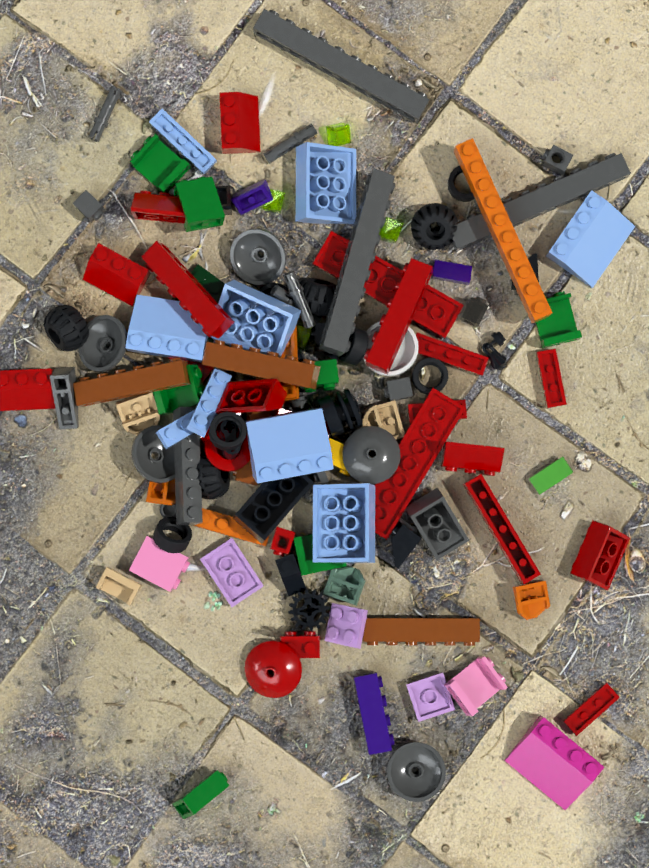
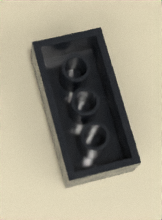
[233,475,314,544]

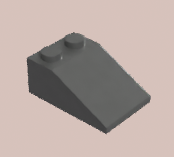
[406,488,469,560]

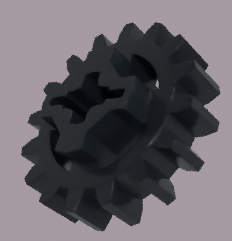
[288,589,330,631]

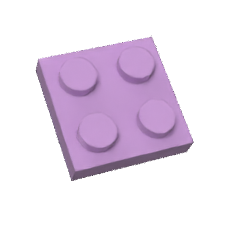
[324,603,368,649]
[406,672,455,722]

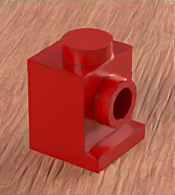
[270,527,296,557]

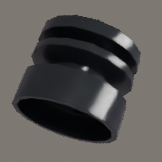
[317,388,363,437]

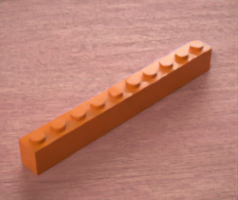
[453,138,552,324]

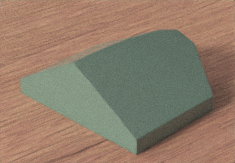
[323,566,366,606]

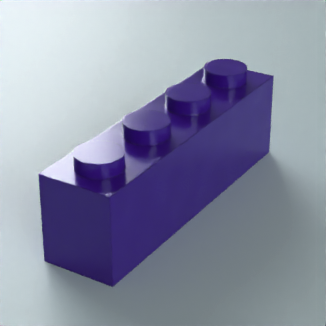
[354,672,395,755]

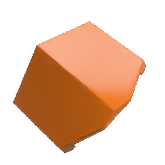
[146,479,176,506]
[513,580,550,620]

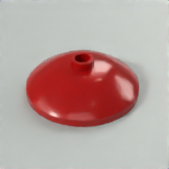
[244,640,302,698]

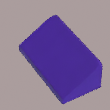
[231,179,273,215]
[432,260,472,285]

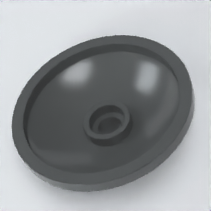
[230,228,286,285]
[78,315,127,372]
[131,425,175,483]
[342,426,400,484]
[387,742,446,802]

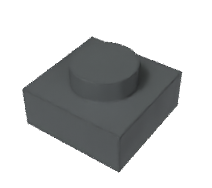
[313,471,329,485]

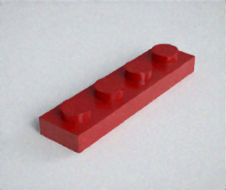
[416,333,489,376]

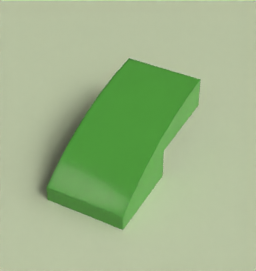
[529,456,573,495]

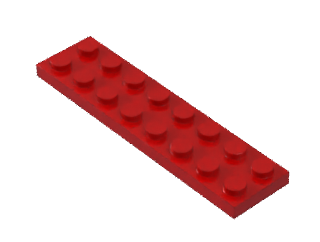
[313,231,464,339]
[375,388,466,540]

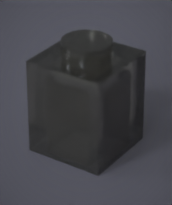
[460,296,489,328]

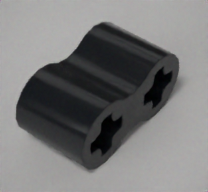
[219,420,241,460]

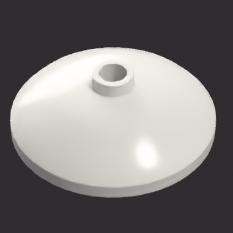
[363,321,419,376]

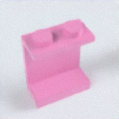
[129,536,190,592]
[444,656,508,716]

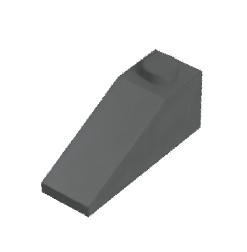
[50,367,79,429]

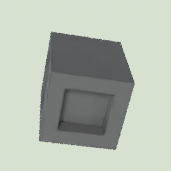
[542,145,573,175]
[73,190,105,223]
[383,377,413,402]

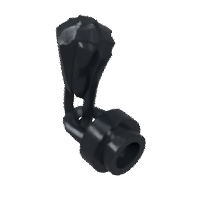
[482,331,507,370]

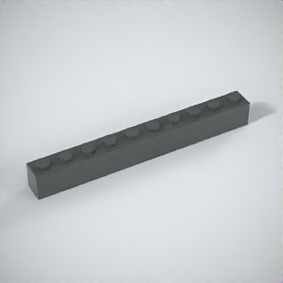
[253,9,430,124]
[451,153,631,252]
[318,168,395,357]

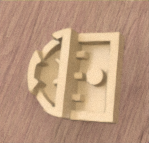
[116,392,160,436]
[362,400,405,440]

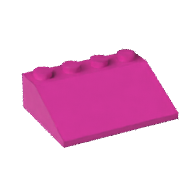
[505,715,604,810]

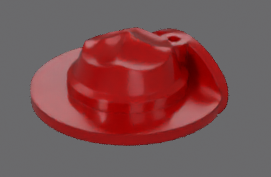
[205,431,250,472]

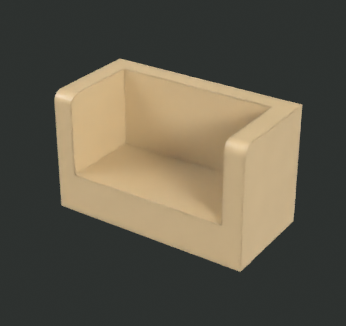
[96,567,142,606]

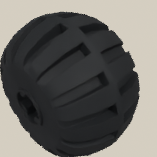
[411,203,458,250]
[299,278,336,316]
[44,305,89,352]
[196,452,230,500]

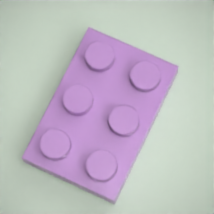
[200,538,264,607]

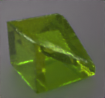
[326,123,351,146]
[262,189,286,214]
[379,217,404,243]
[297,325,311,350]

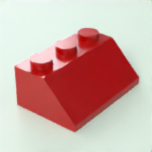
[219,92,261,154]
[131,191,186,224]
[82,243,151,307]
[0,368,56,411]
[215,378,287,414]
[441,442,505,476]
[570,520,630,591]

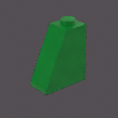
[172,770,230,819]

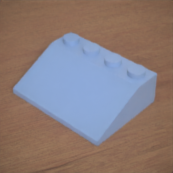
[295,142,356,224]
[546,190,635,288]
[211,280,301,358]
[125,295,208,363]
[245,408,334,483]
[313,483,375,563]

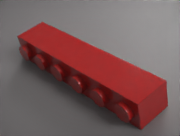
[142,241,234,339]
[364,258,433,375]
[463,474,541,584]

